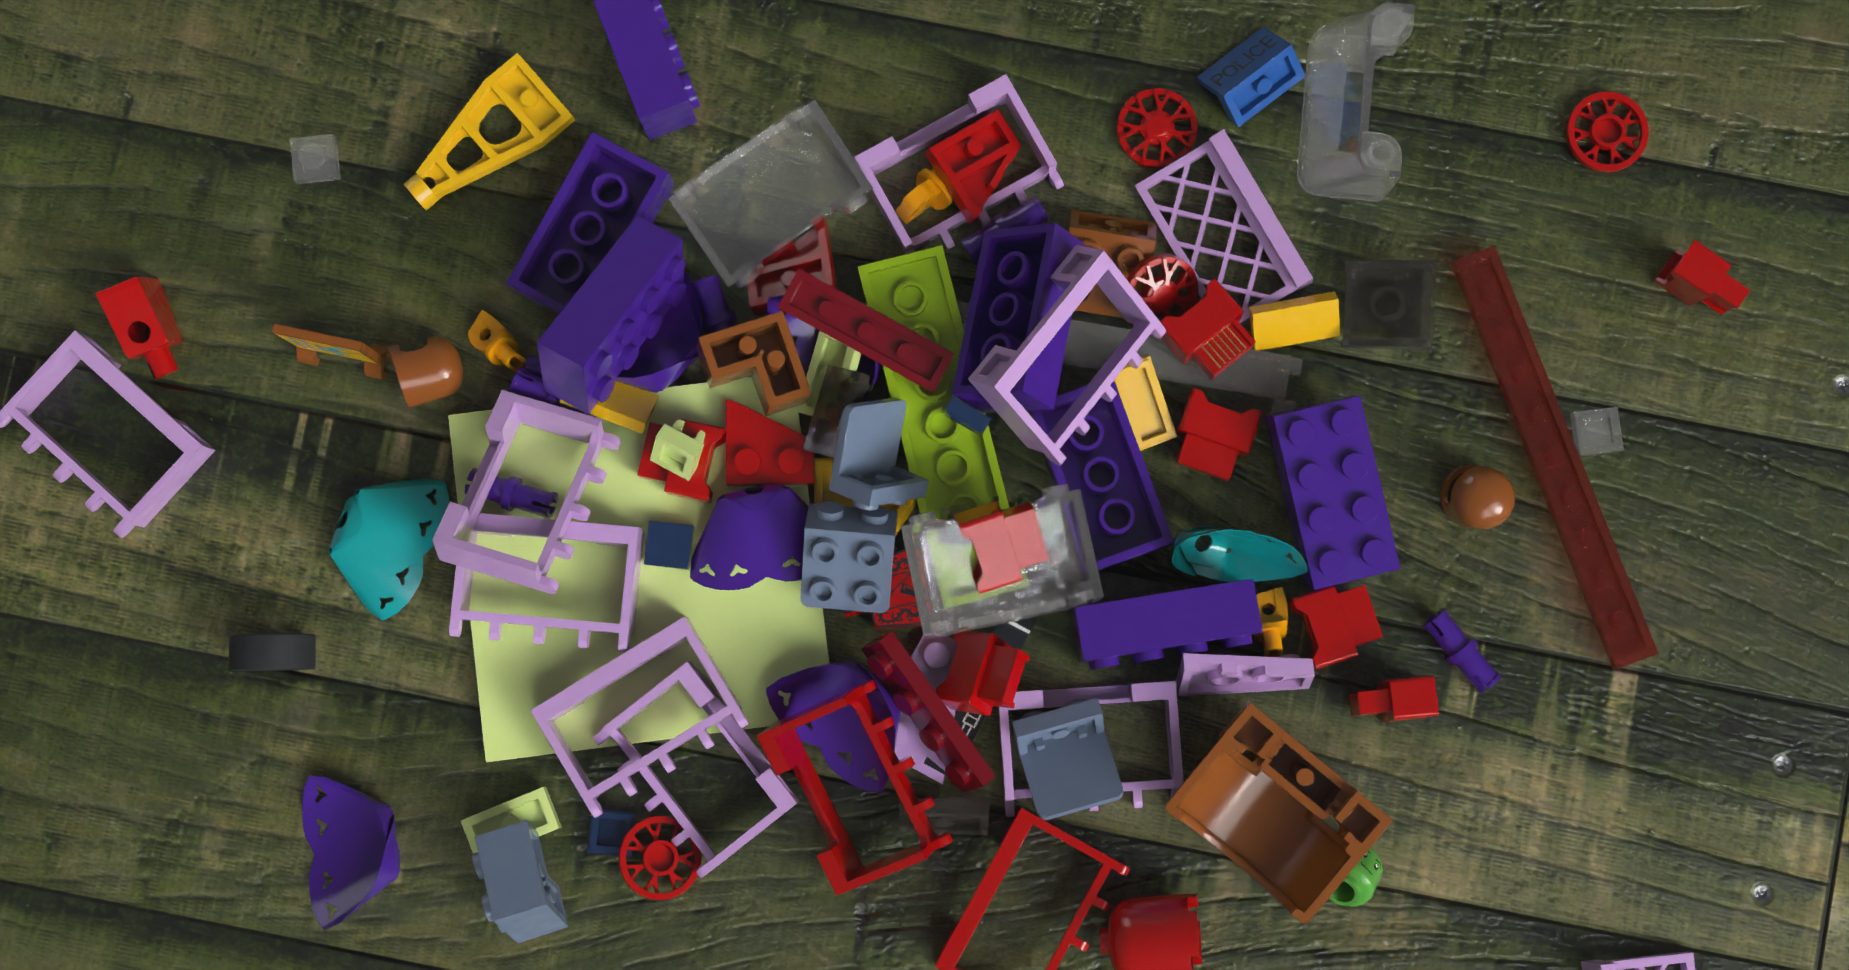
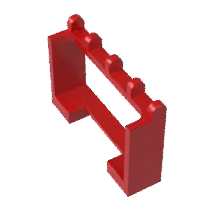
[757,679,953,896]
[935,807,1131,970]

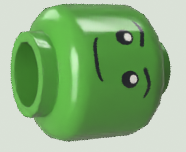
[1329,848,1383,907]

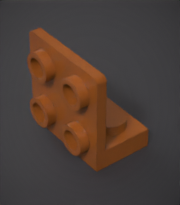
[1068,209,1157,318]

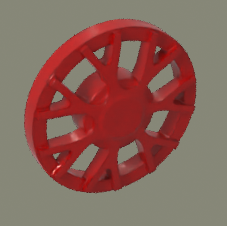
[1117,88,1198,169]
[1566,92,1649,173]
[1127,254,1198,326]
[618,816,702,900]

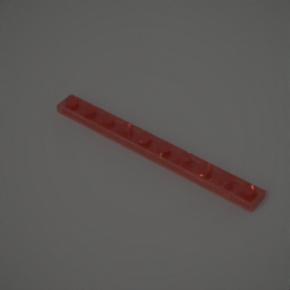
[1451,246,1659,669]

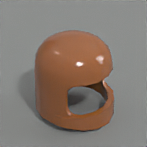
[385,336,464,408]
[1440,465,1515,530]

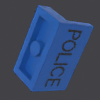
[1197,26,1305,127]

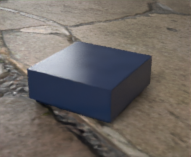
[944,397,991,435]
[644,521,694,570]
[587,809,638,857]

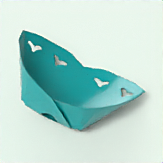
[329,479,449,620]
[1172,526,1308,582]

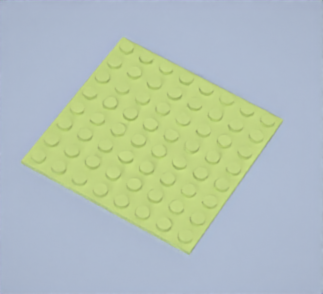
[448,377,830,762]

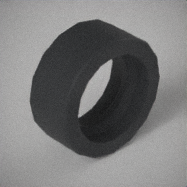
[229,633,316,671]

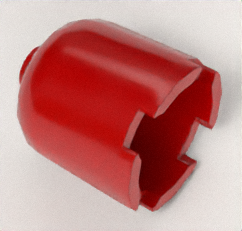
[1100,893,1202,970]

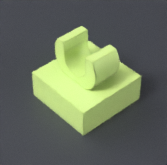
[650,419,705,481]

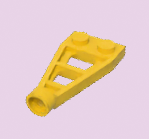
[403,53,575,211]

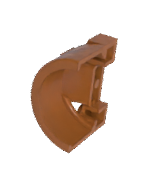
[1165,701,1393,924]

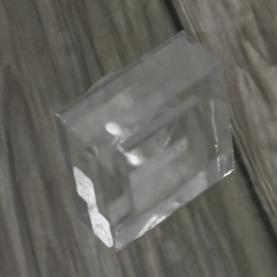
[290,134,340,184]
[1570,407,1624,457]

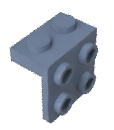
[829,398,929,510]
[801,501,898,613]
[1012,698,1123,820]

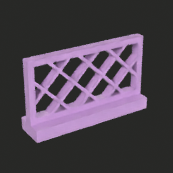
[1135,129,1313,324]

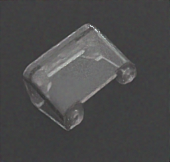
[1297,3,1415,202]
[665,100,873,288]
[901,484,1104,639]

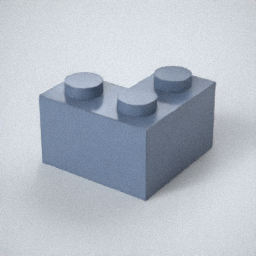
[472,820,569,943]

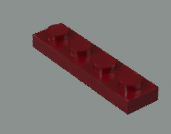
[777,268,955,393]
[861,631,996,792]

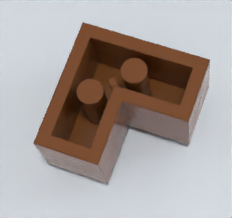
[696,311,812,416]

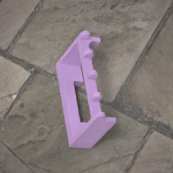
[854,74,1064,254]
[968,245,1166,466]
[0,330,215,538]
[432,390,621,594]
[449,513,644,652]
[530,617,749,818]
[593,661,799,878]
[998,681,1184,817]

